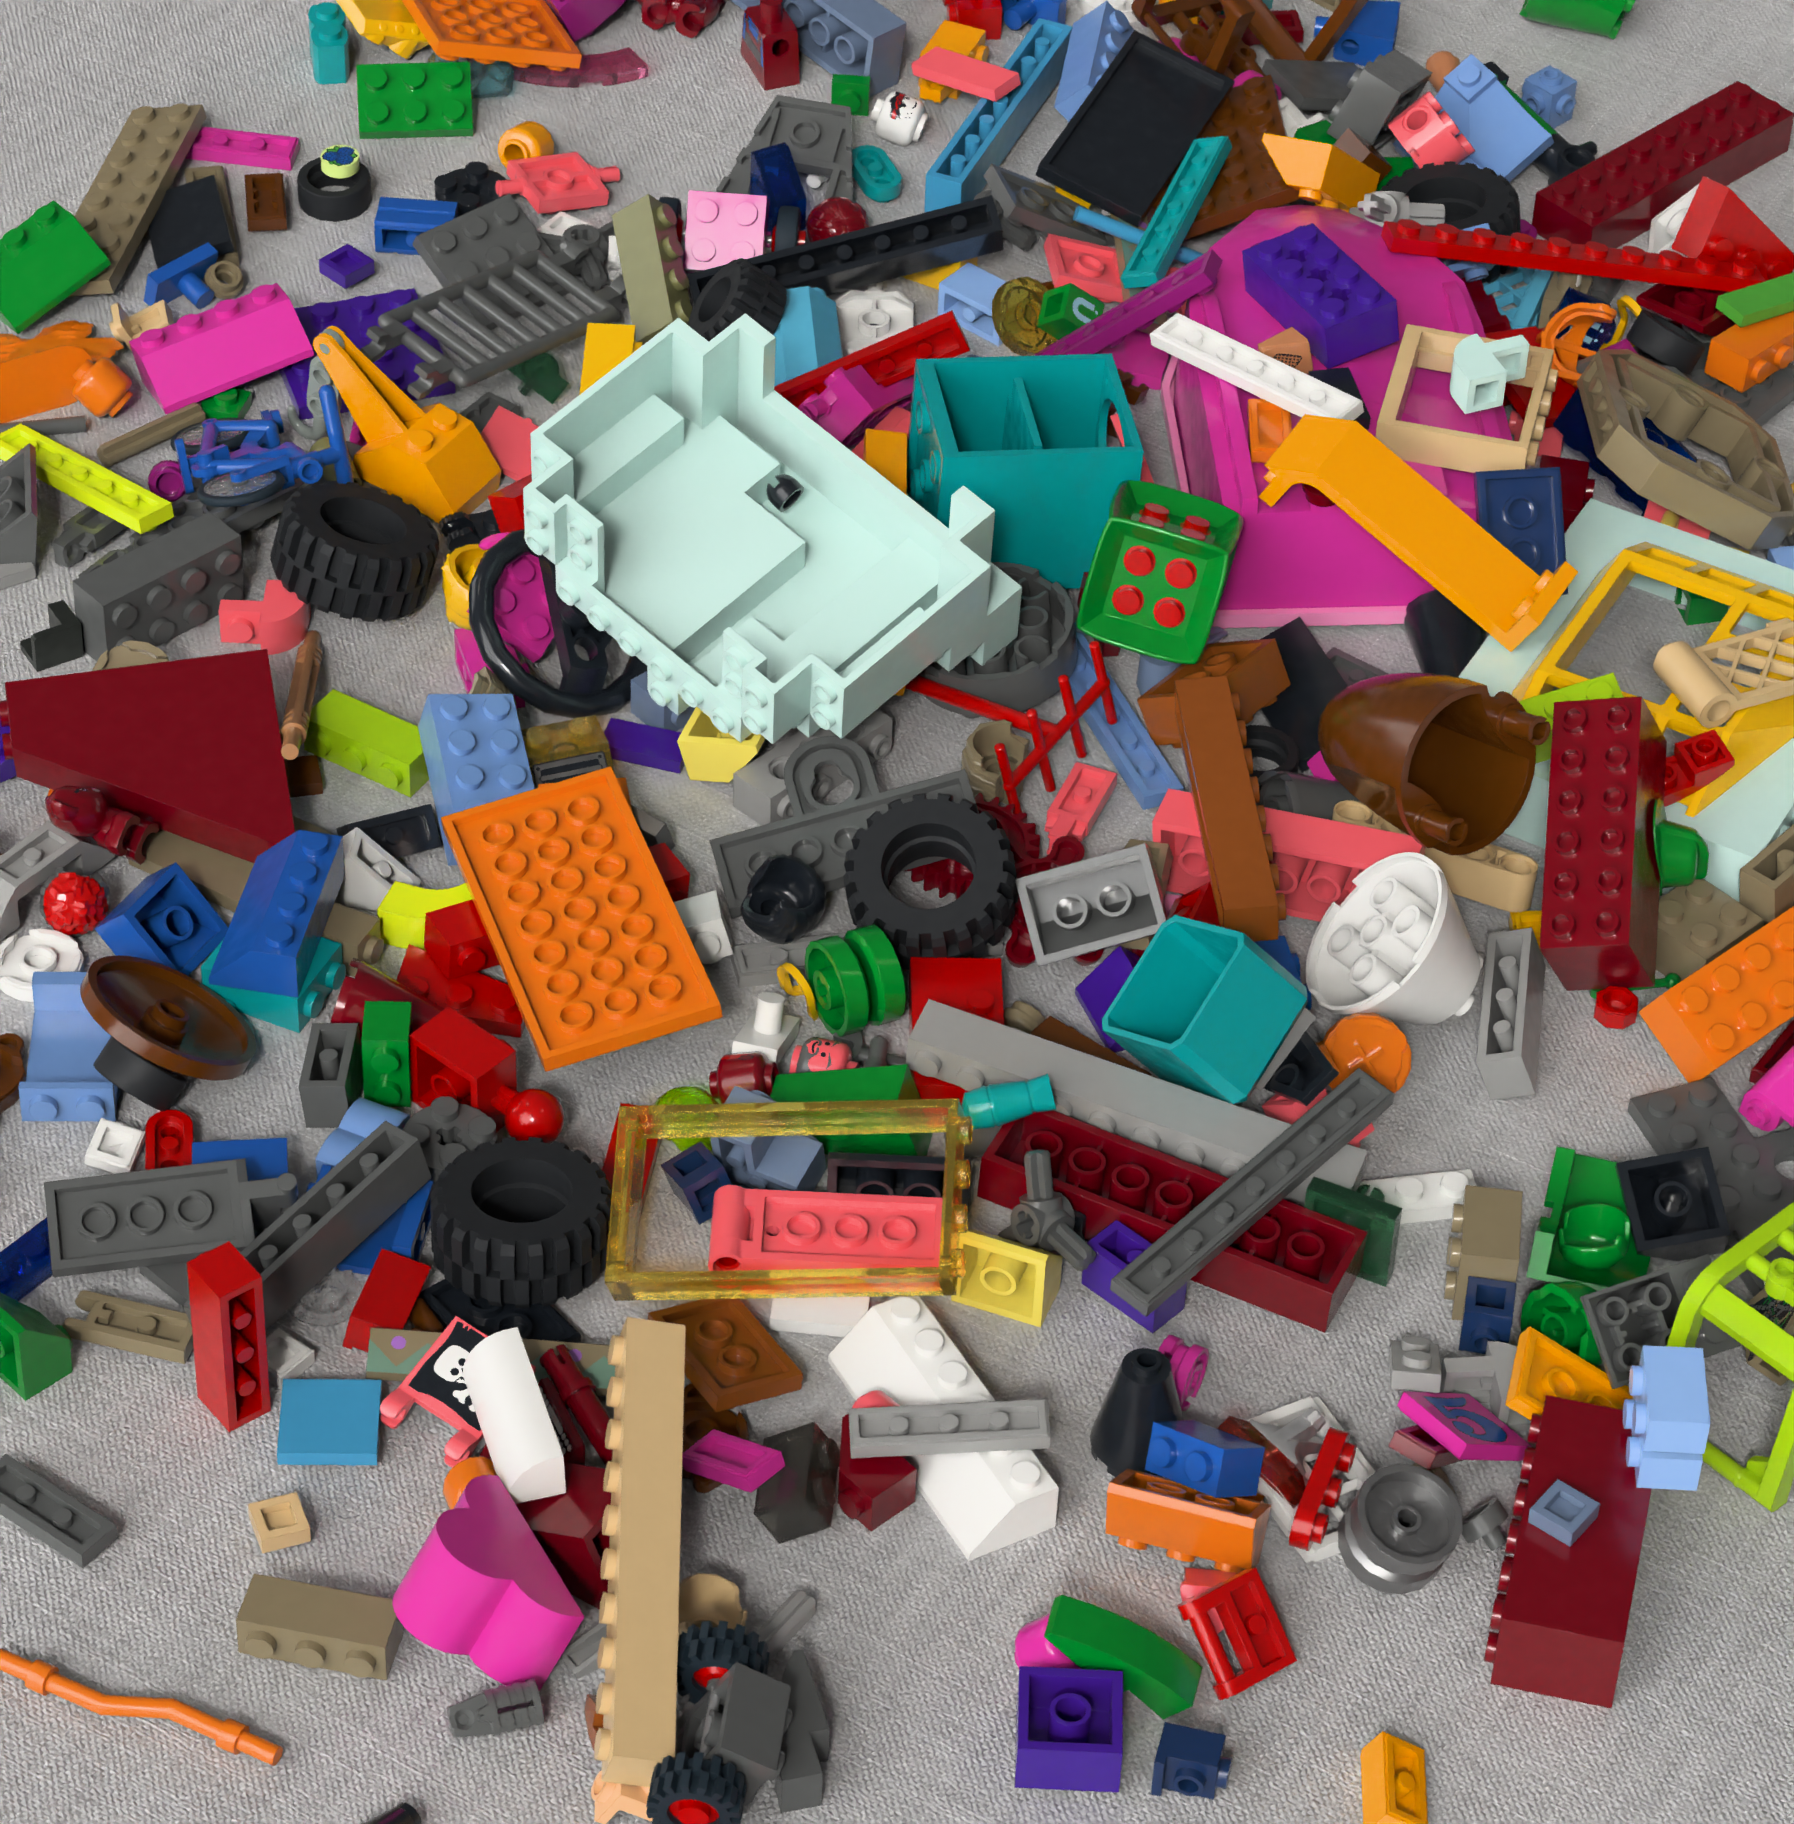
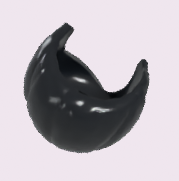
[740,854,826,944]

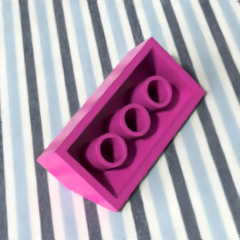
[129,283,315,414]

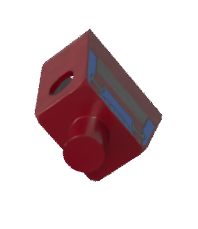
[741,0,800,91]

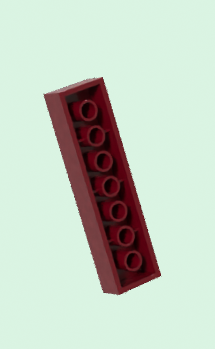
[1532,81,1794,249]
[977,1110,1368,1333]

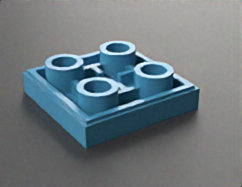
[277,1379,382,1466]

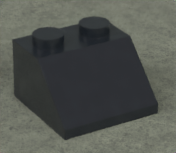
[1615,1147,1731,1261]

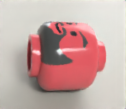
[789,1037,860,1074]

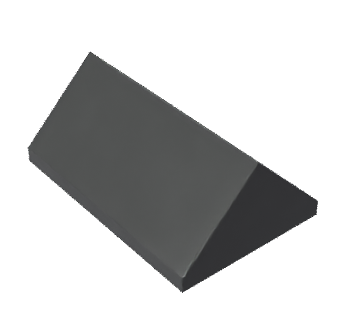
[0,443,38,566]

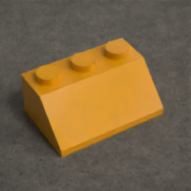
[1262,133,1380,213]

